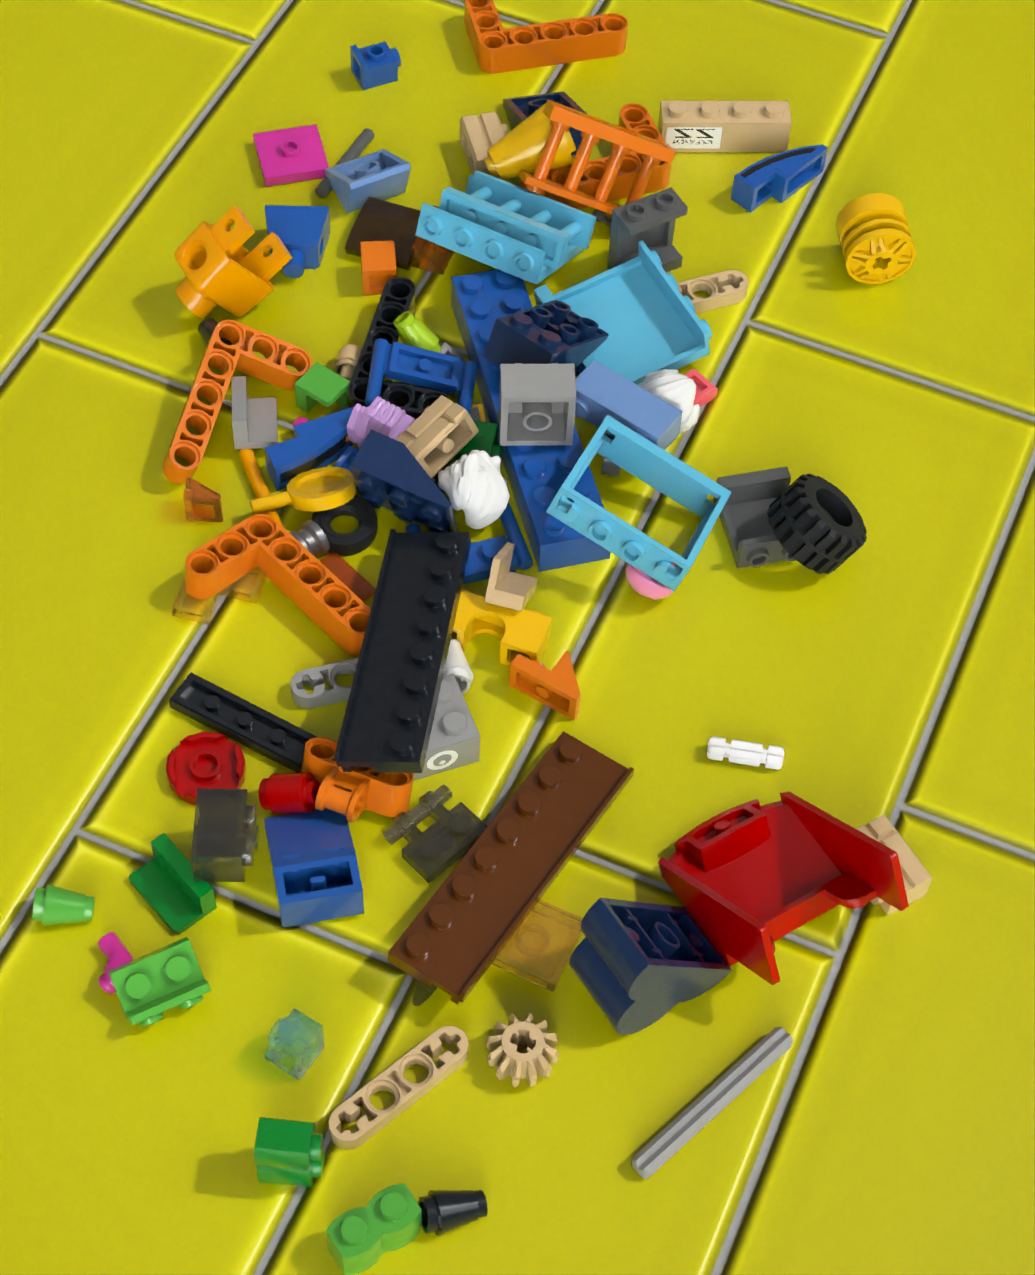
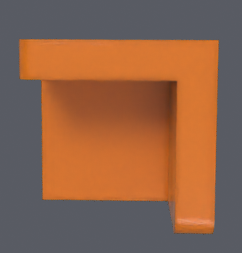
[360,240,397,295]

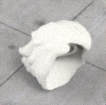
[638,369,700,434]
[438,450,510,529]

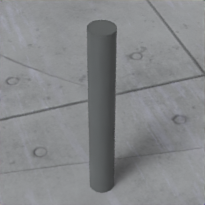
[315,128,375,199]

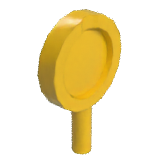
[250,467,357,514]

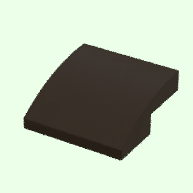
[345,197,424,270]

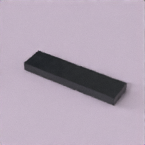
[169,673,317,773]

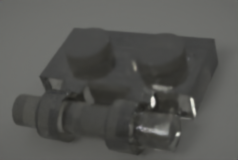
[383,785,488,883]

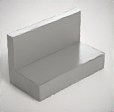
[232,376,278,449]

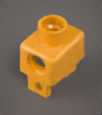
[174,205,293,318]

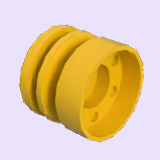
[836,193,916,284]

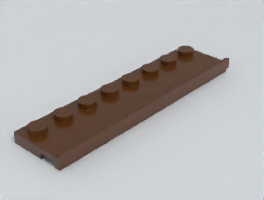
[387,731,634,1005]

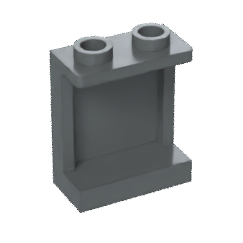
[607,187,688,273]
[714,467,795,568]

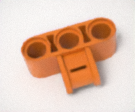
[301,737,414,823]

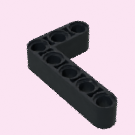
[348,277,448,420]

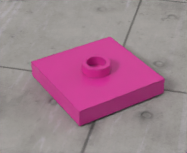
[253,124,329,187]

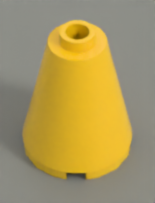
[483,103,577,180]

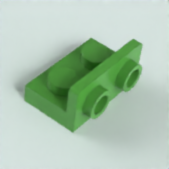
[107,937,211,1026]

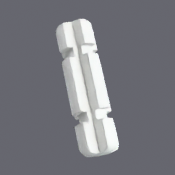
[707,736,784,770]

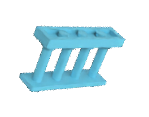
[439,170,597,270]

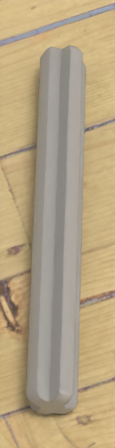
[631,1027,793,1179]

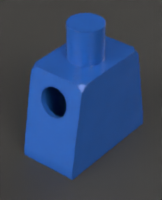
[265,205,330,278]

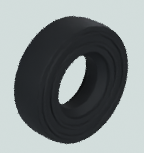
[311,495,378,556]

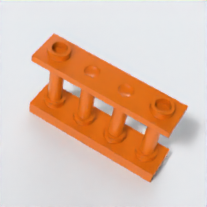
[518,100,676,215]

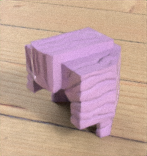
[346,396,415,449]

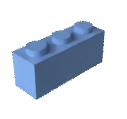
[575,360,682,450]

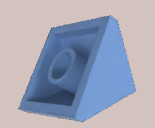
[325,149,411,214]

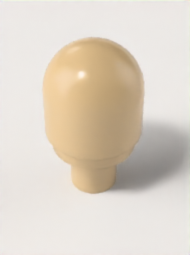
[335,344,362,381]

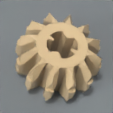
[486,1012,559,1088]

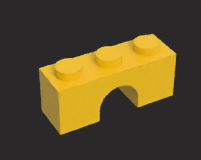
[451,588,552,667]

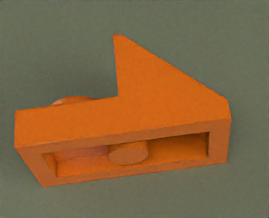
[509,651,580,720]

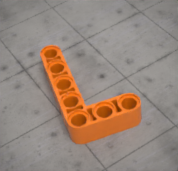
[464,0,628,74]
[520,103,671,209]
[162,319,312,484]
[185,514,371,657]

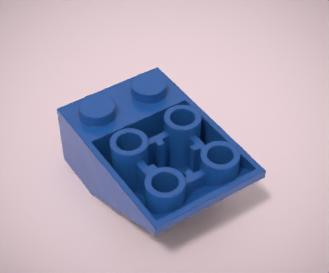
[264,808,364,928]

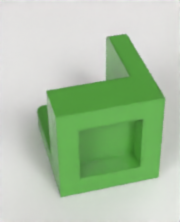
[295,362,350,413]

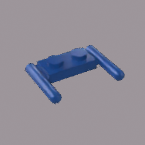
[365,339,477,414]
[405,503,534,585]

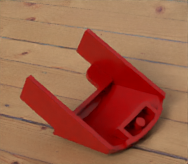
[658,791,909,985]

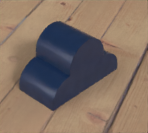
[569,898,732,1035]

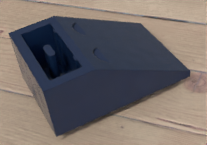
[483,300,609,368]
[350,430,458,532]

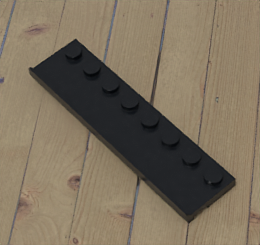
[335,529,471,773]

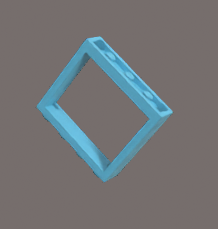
[546,415,731,591]

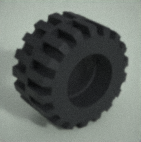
[767,474,867,574]

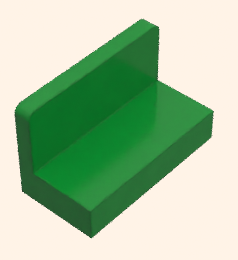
[129,833,217,935]

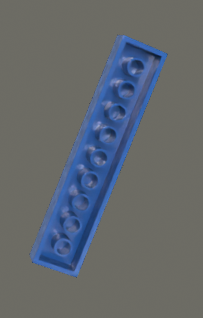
[451,269,610,572]

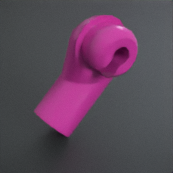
[98,932,134,994]

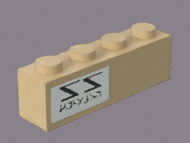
[658,100,792,152]

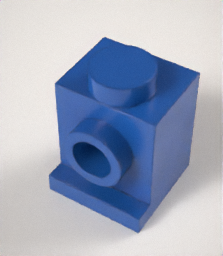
[350,42,401,90]

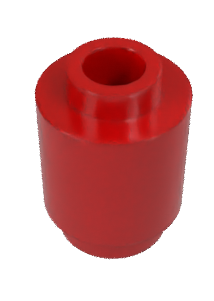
[258,772,320,814]

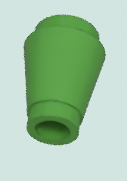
[32,884,95,926]

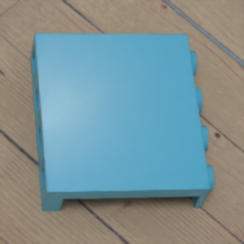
[415,174,584,285]
[534,240,712,385]

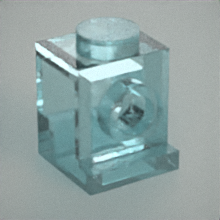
[264,1008,324,1081]

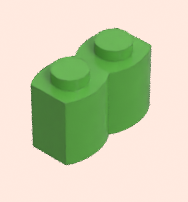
[327,1184,422,1275]

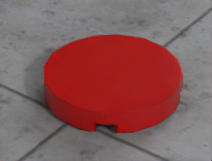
[166,732,246,806]

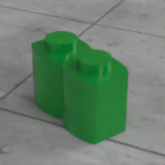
[254,1117,325,1188]

